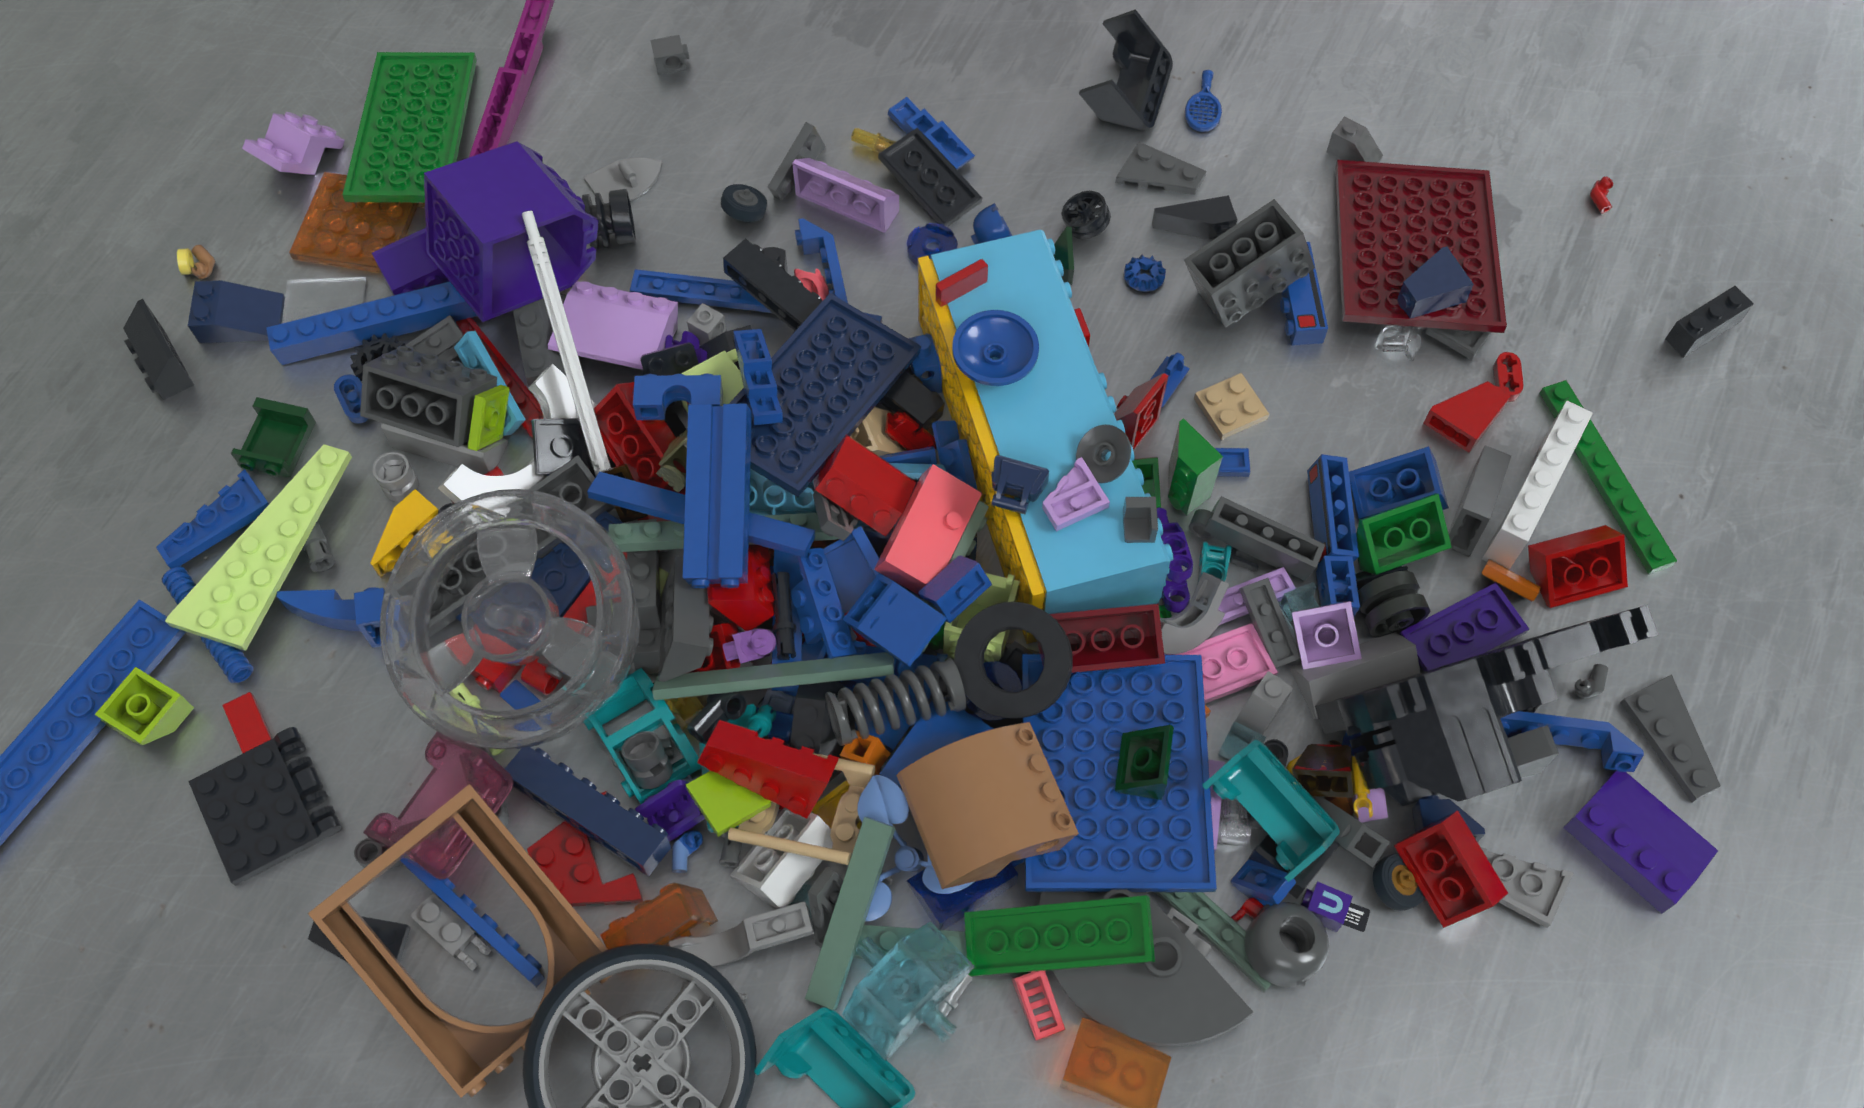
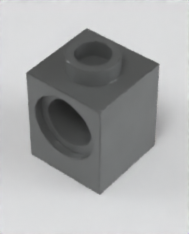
[650,35,689,75]

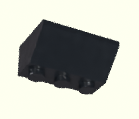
[123,299,194,400]

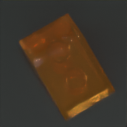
[1060,1018,1171,1108]

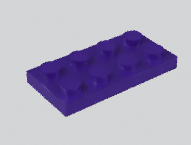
[1400,583,1529,672]

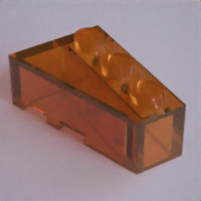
[600,883,718,950]

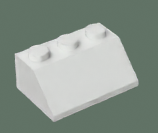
[730,808,833,909]

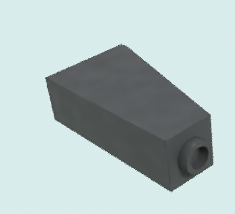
[1448,445,1512,556]

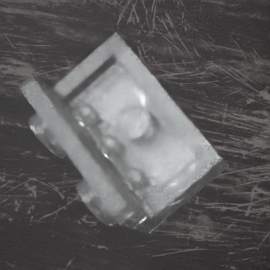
[1375,324,1427,361]

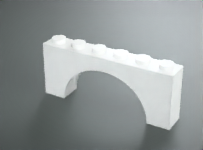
[438,364,597,524]
[1482,401,1593,569]

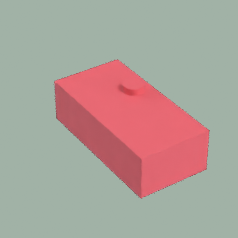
[874,464,982,596]

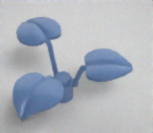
[857,775,974,921]

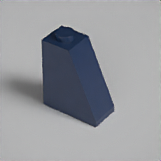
[1397,246,1474,319]

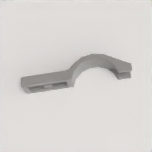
[669,901,814,967]

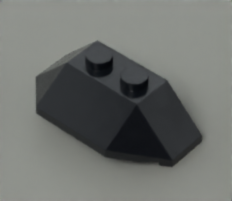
[790,681,856,783]

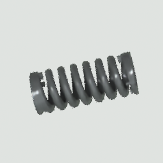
[825,658,966,746]

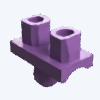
[722,628,776,664]

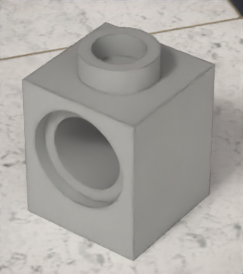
[687,303,727,345]

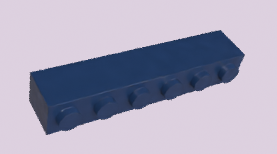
[502,744,671,877]

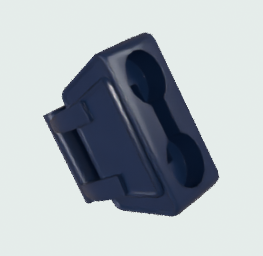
[991,455,1049,515]

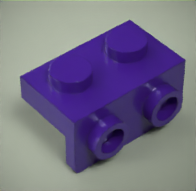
[635,780,705,842]

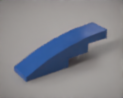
[888,97,975,170]
[734,329,783,425]

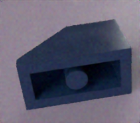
[1412,795,1485,842]

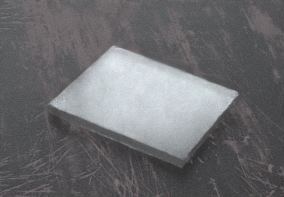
[282,277,368,323]

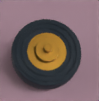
[1373,854,1425,911]

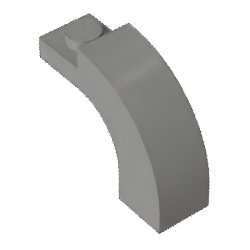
[1160,572,1229,654]

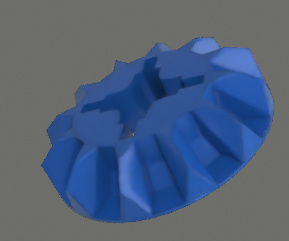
[1124,254,1166,292]

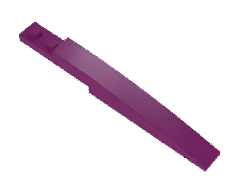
[469,0,555,157]

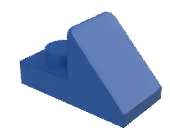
[1230,859,1296,907]

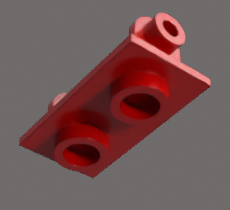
[885,411,937,451]

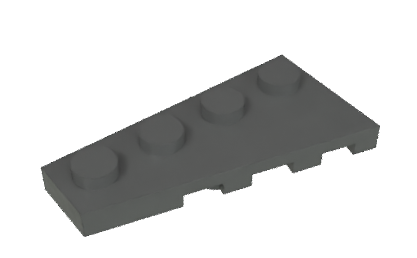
[1620,674,1721,802]

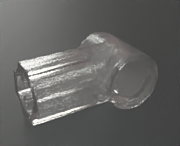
[1217,798,1251,846]

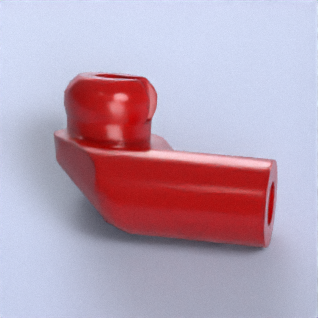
[1590,176,1613,214]

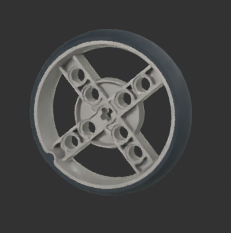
[522,944,756,1108]

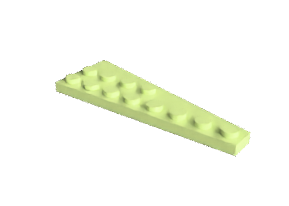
[165,444,352,651]

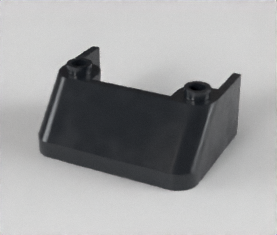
[1079,9,1173,130]

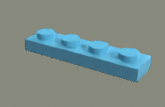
[454,331,526,436]

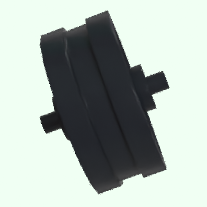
[1061,191,1111,239]

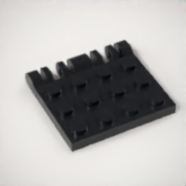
[188,727,342,886]

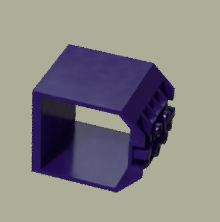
[424,141,598,322]

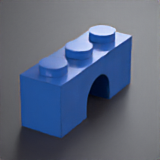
[633,374,723,420]

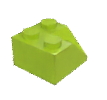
[95,667,194,745]

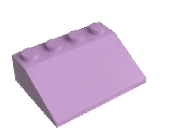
[548,281,678,370]

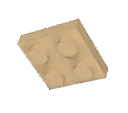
[1194,373,1269,440]

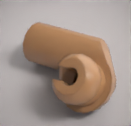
[191,245,215,279]

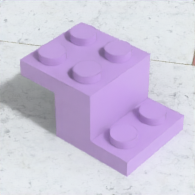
[242,112,345,175]

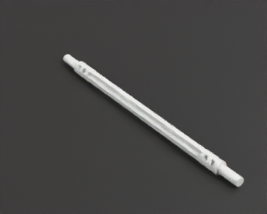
[522,211,616,512]

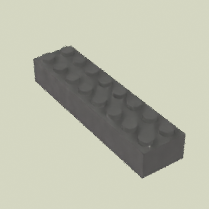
[385,456,615,641]

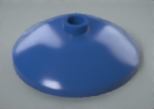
[952,310,1039,386]

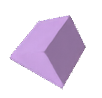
[1292,601,1362,670]

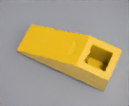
[370,489,439,578]

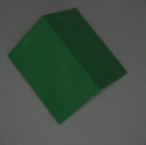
[1115,725,1174,800]

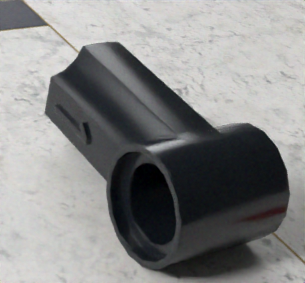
[687,692,747,745]

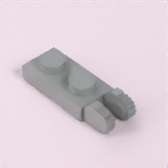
[410,892,492,971]

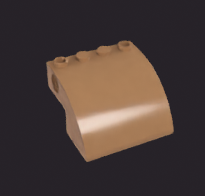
[897,722,1079,889]

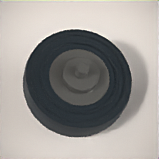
[721,184,767,222]

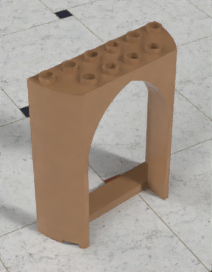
[308,784,612,1098]

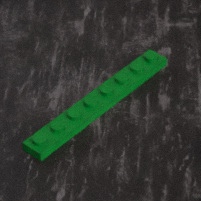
[1539,380,1677,574]

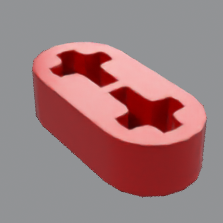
[1493,352,1524,402]

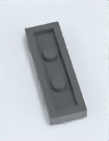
[1239,578,1301,668]

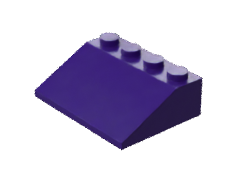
[1563,770,1719,914]

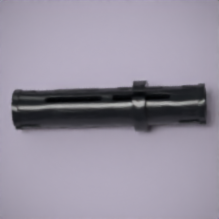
[771,572,796,660]

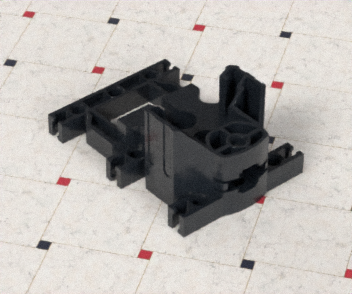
[1315,605,1658,806]

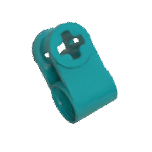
[1197,541,1231,585]

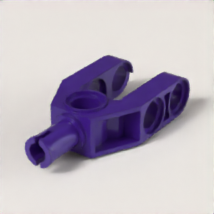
[1157,508,1193,613]

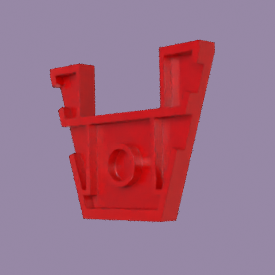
[527,791,643,907]

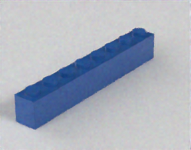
[266,282,477,365]

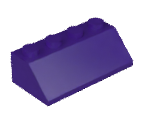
[372,228,450,296]

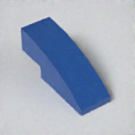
[276,589,361,632]

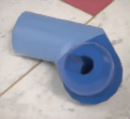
[672,830,703,874]

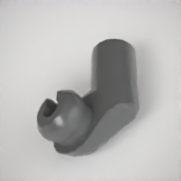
[1574,664,1608,699]

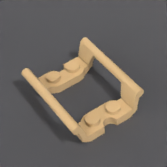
[728,753,875,865]

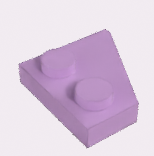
[1042,457,1110,532]

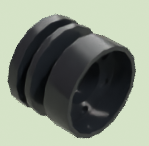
[582,189,636,248]

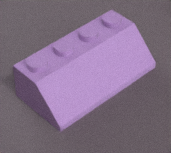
[792,158,899,233]

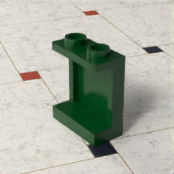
[231,397,316,477]

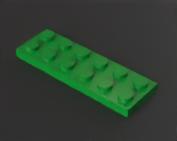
[964,895,1155,977]

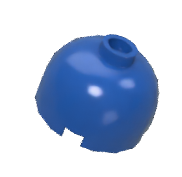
[971,203,1012,244]

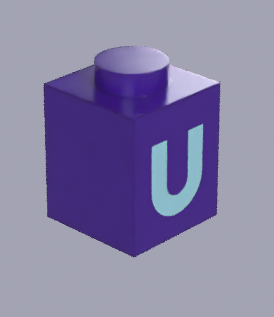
[1300,881,1353,932]

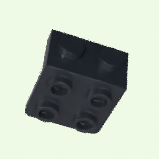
[640,342,699,407]

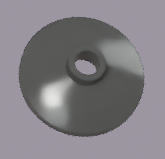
[1076,425,1131,483]

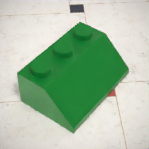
[1168,418,1223,516]
[1356,493,1452,575]

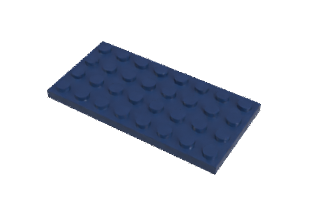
[729,293,922,497]

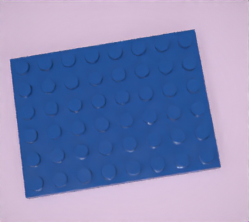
[1022,654,1217,892]

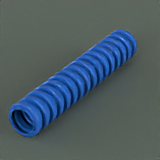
[162,567,253,683]

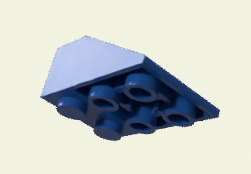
[842,573,947,666]

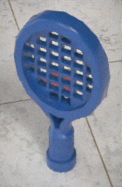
[1185,70,1222,132]

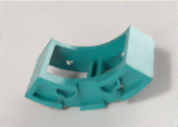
[580,668,701,804]

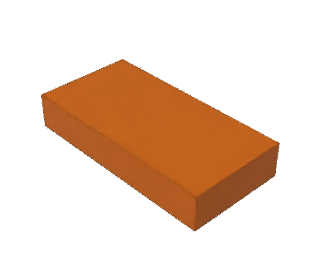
[1481,559,1541,602]

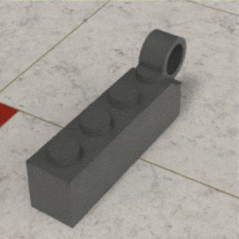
[1189,496,1325,581]

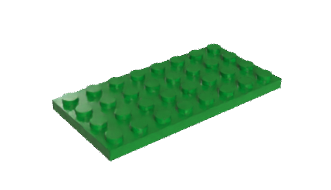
[342,52,477,203]

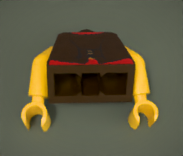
[1286,740,1373,819]

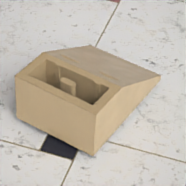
[850,407,907,456]

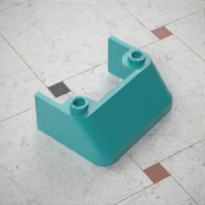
[1202,740,1340,882]
[754,1008,916,1108]

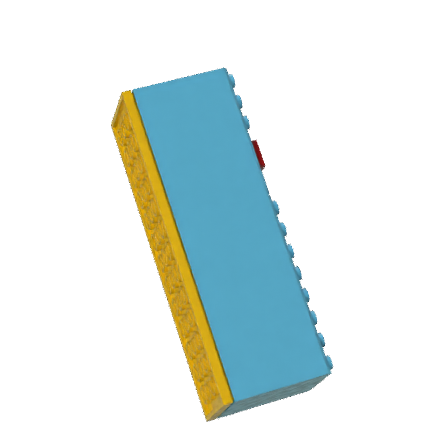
[918,230,1173,644]

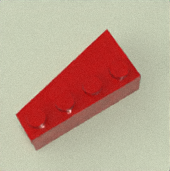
[697,720,839,819]

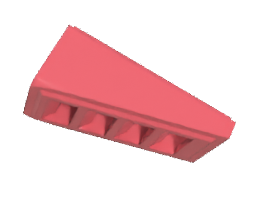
[1011,971,1065,1040]

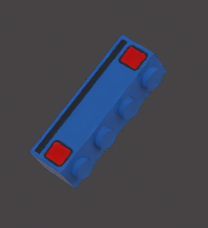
[1280,242,1328,346]
[1307,454,1359,567]

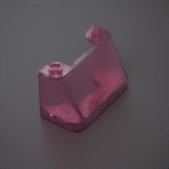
[363,731,513,880]

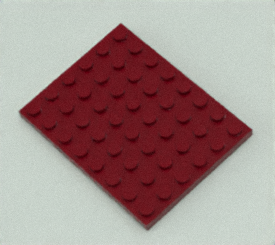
[1335,160,1507,333]

